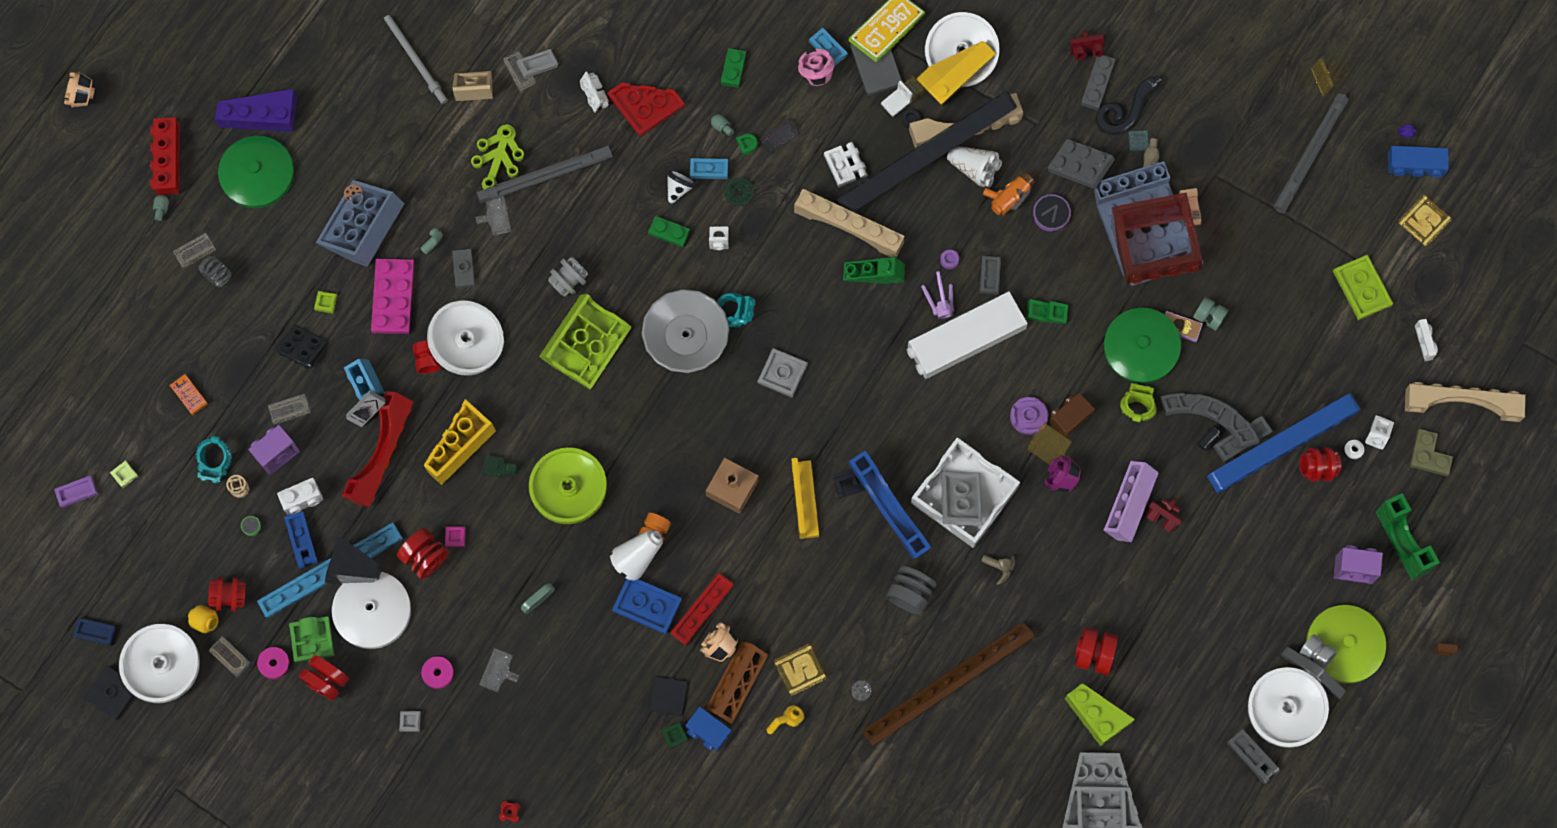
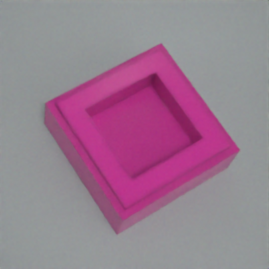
[445,527,466,547]

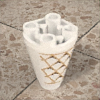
[947,146,1002,187]

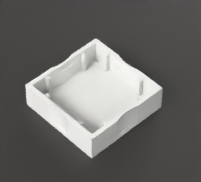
[911,438,1020,548]

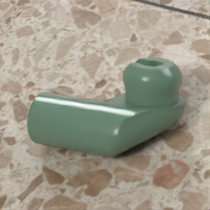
[420,228,443,254]

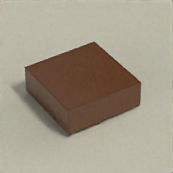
[1433,643,1458,656]

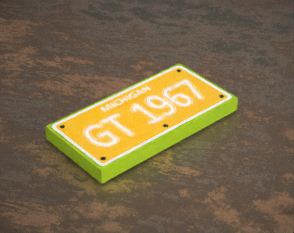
[849,0,925,63]

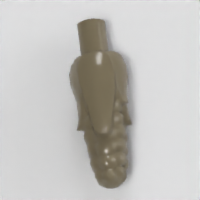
[1143,138,1159,168]

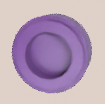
[940,250,959,269]

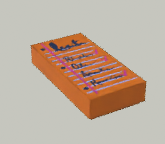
[170,374,208,416]

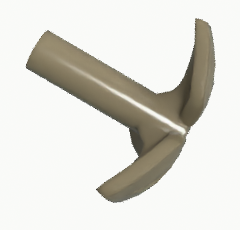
[982,555,1015,585]

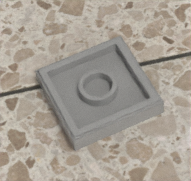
[757,348,808,398]

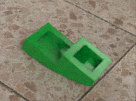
[1026,299,1068,324]

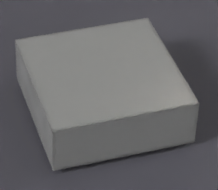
[399,711,421,732]

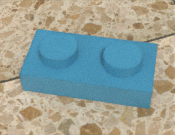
[809,28,848,67]
[690,158,728,179]

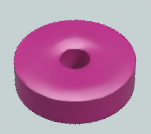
[257,647,290,679]
[421,657,454,689]

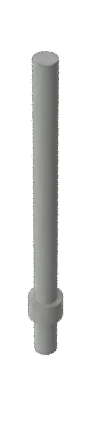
[384,15,448,104]

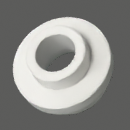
[1344,440,1364,459]

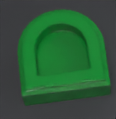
[736,134,757,156]

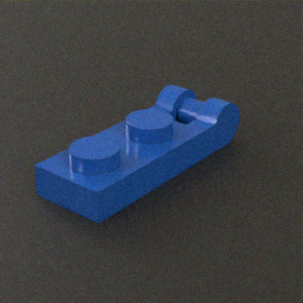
[284,511,319,569]

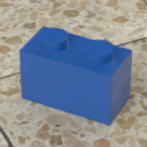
[685,707,732,752]

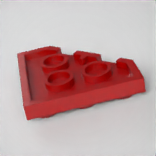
[607,82,685,137]

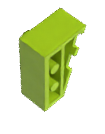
[1065,683,1135,746]

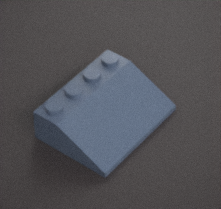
[316,180,404,267]

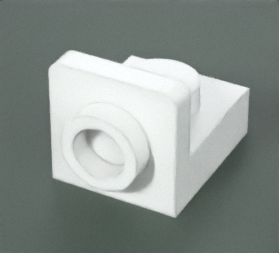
[1365,415,1394,450]

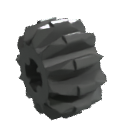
[199,256,231,287]

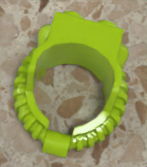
[1120,383,1157,422]

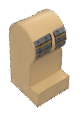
[1178,188,1201,227]

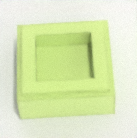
[110,460,138,488]

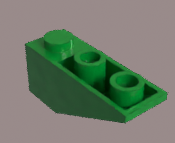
[843,257,905,284]

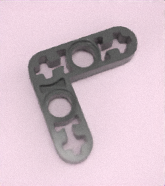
[1281,646,1346,700]

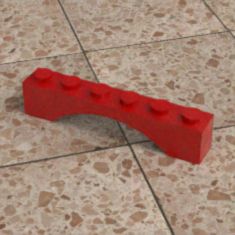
[342,391,413,507]

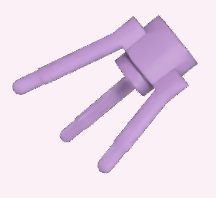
[922,271,954,319]

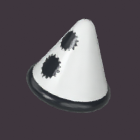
[667,171,696,203]

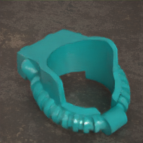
[717,292,755,327]
[196,435,232,483]

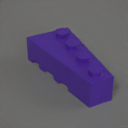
[215,89,297,132]

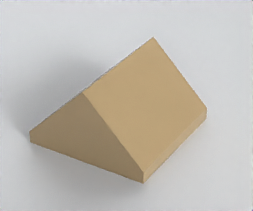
[453,71,493,101]

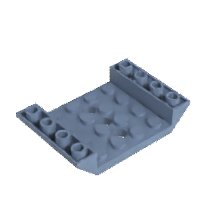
[1094,161,1203,286]

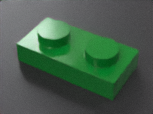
[721,48,746,88]
[648,216,690,248]

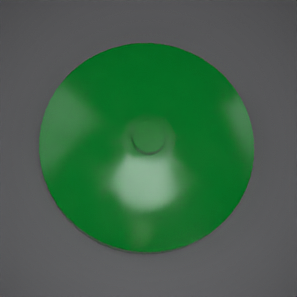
[218,136,294,208]
[1104,308,1181,383]

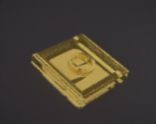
[1398,195,1452,246]
[774,643,826,696]

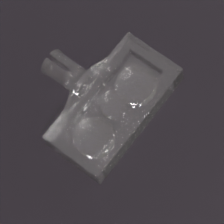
[476,196,511,236]
[479,648,520,693]

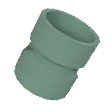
[1193,297,1229,331]

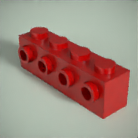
[150,117,180,195]

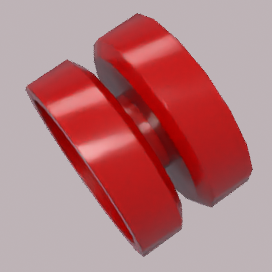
[298,654,350,701]

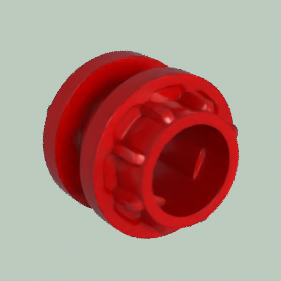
[1300,447,1341,482]
[208,576,246,611]

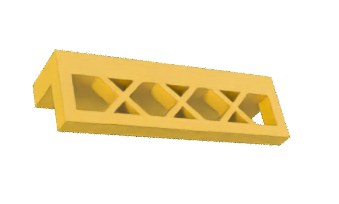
[792,458,819,539]

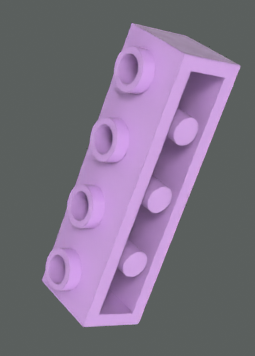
[1104,461,1158,542]

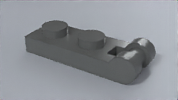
[1227,729,1280,784]

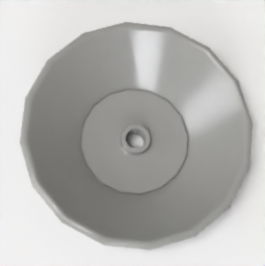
[642,289,729,373]

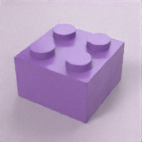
[248,425,300,476]
[1334,546,1383,584]

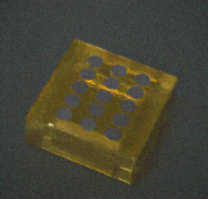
[903,76,925,103]

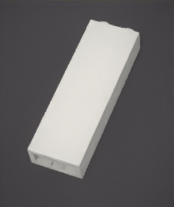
[906,292,1027,379]

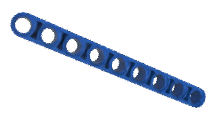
[1207,393,1361,493]

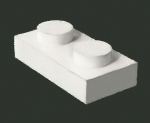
[1415,319,1438,361]

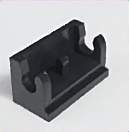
[833,469,866,499]

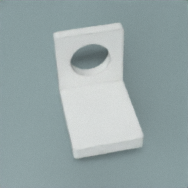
[881,81,912,117]
[709,227,728,250]

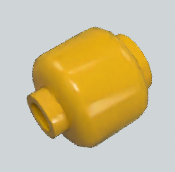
[188,605,219,633]

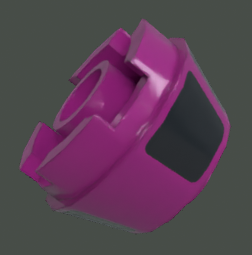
[1045,454,1081,492]

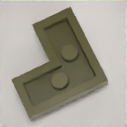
[1410,429,1453,476]

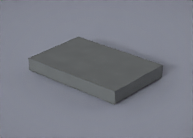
[850,44,902,96]

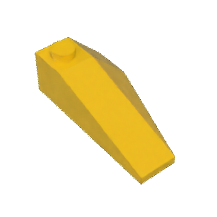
[917,41,996,106]

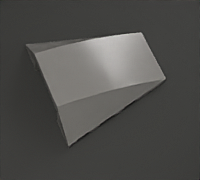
[1062,752,1142,828]

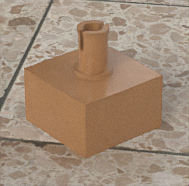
[706,458,759,514]

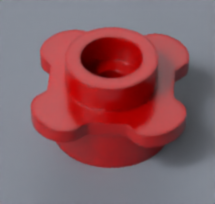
[499,801,520,822]

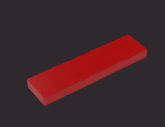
[670,573,734,646]

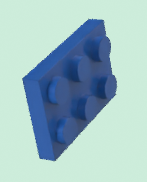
[612,579,682,635]

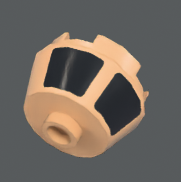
[64,72,95,107]
[700,622,738,662]

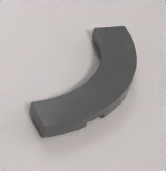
[1160,393,1260,449]

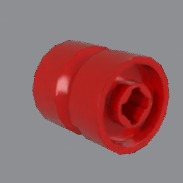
[412,340,441,374]

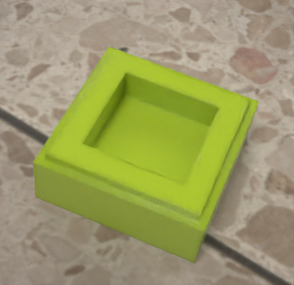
[314,291,338,314]

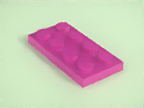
[371,259,414,334]

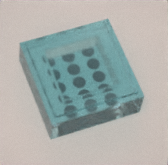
[1128,130,1149,151]

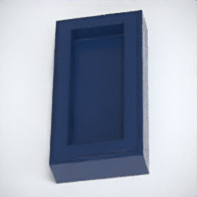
[72,617,117,646]

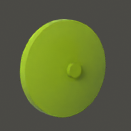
[529,448,607,524]
[1306,605,1386,684]

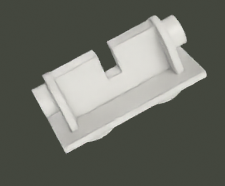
[580,72,609,113]

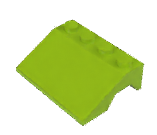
[539,294,632,389]

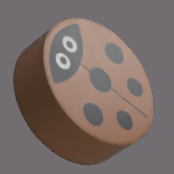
[344,184,363,202]

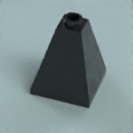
[325,537,382,584]

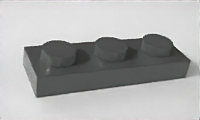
[1081,55,1115,110]
[1213,416,1273,463]

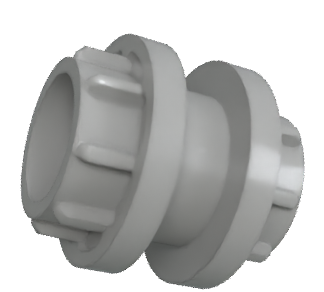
[548,257,588,297]

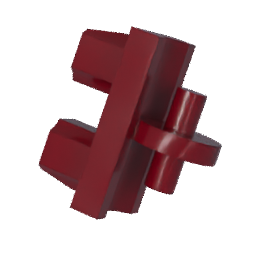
[1070,30,1104,60]
[1147,498,1182,532]

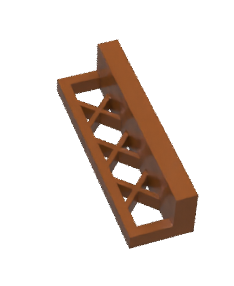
[705,641,768,724]

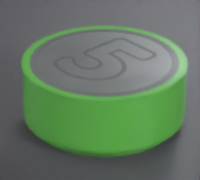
[241,516,261,536]

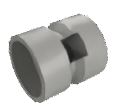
[1299,635,1337,670]

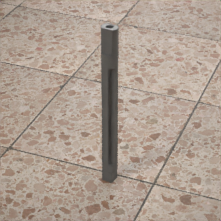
[1273,93,1349,213]
[477,146,613,204]

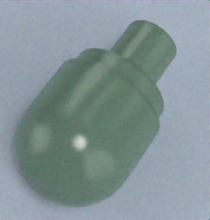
[711,114,734,136]
[153,195,169,221]

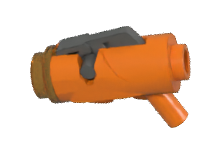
[983,173,1035,215]

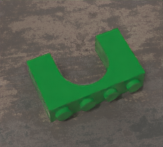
[1375,493,1440,581]

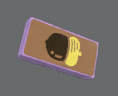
[1165,311,1203,342]

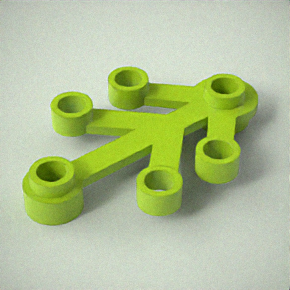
[471,125,524,190]

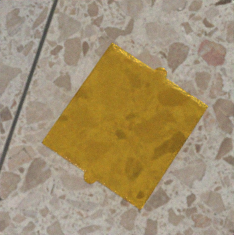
[1311,58,1334,96]
[1027,423,1071,465]

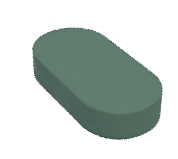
[521,583,555,614]

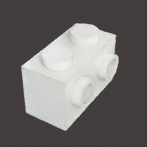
[277,478,324,515]

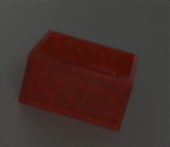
[1111,192,1202,284]

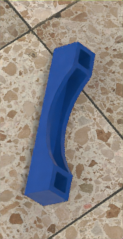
[847,451,931,559]

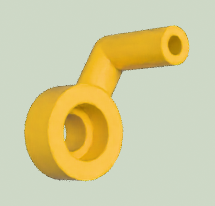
[766,705,804,734]

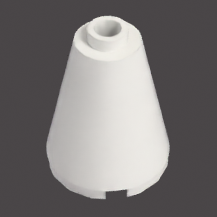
[610,530,663,581]

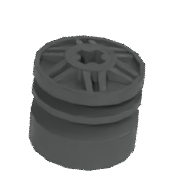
[886,566,937,615]

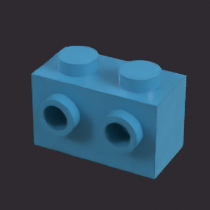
[344,358,385,400]

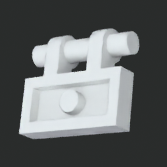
[824,142,867,187]

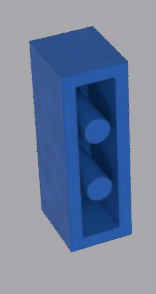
[1388,146,1449,178]

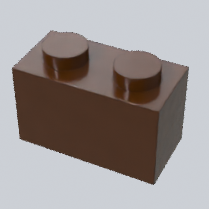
[1049,393,1095,438]

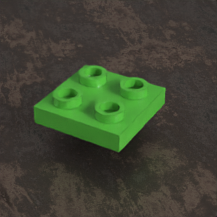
[289,616,334,663]

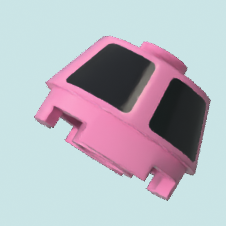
[798,49,834,86]

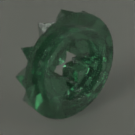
[724,177,754,207]

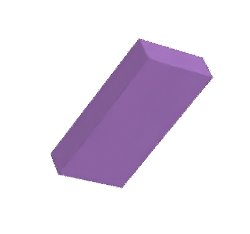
[54,475,98,508]

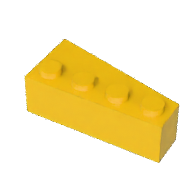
[424,399,496,485]

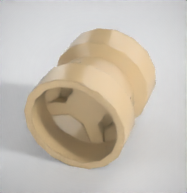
[227,475,249,498]

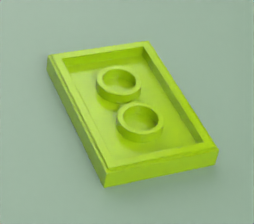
[1333,255,1393,320]

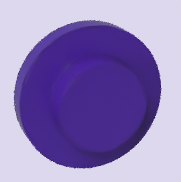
[1398,125,1417,138]

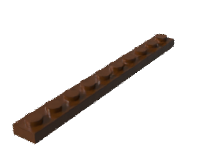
[862,622,1034,746]

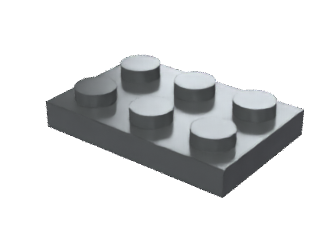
[1048,139,1115,189]

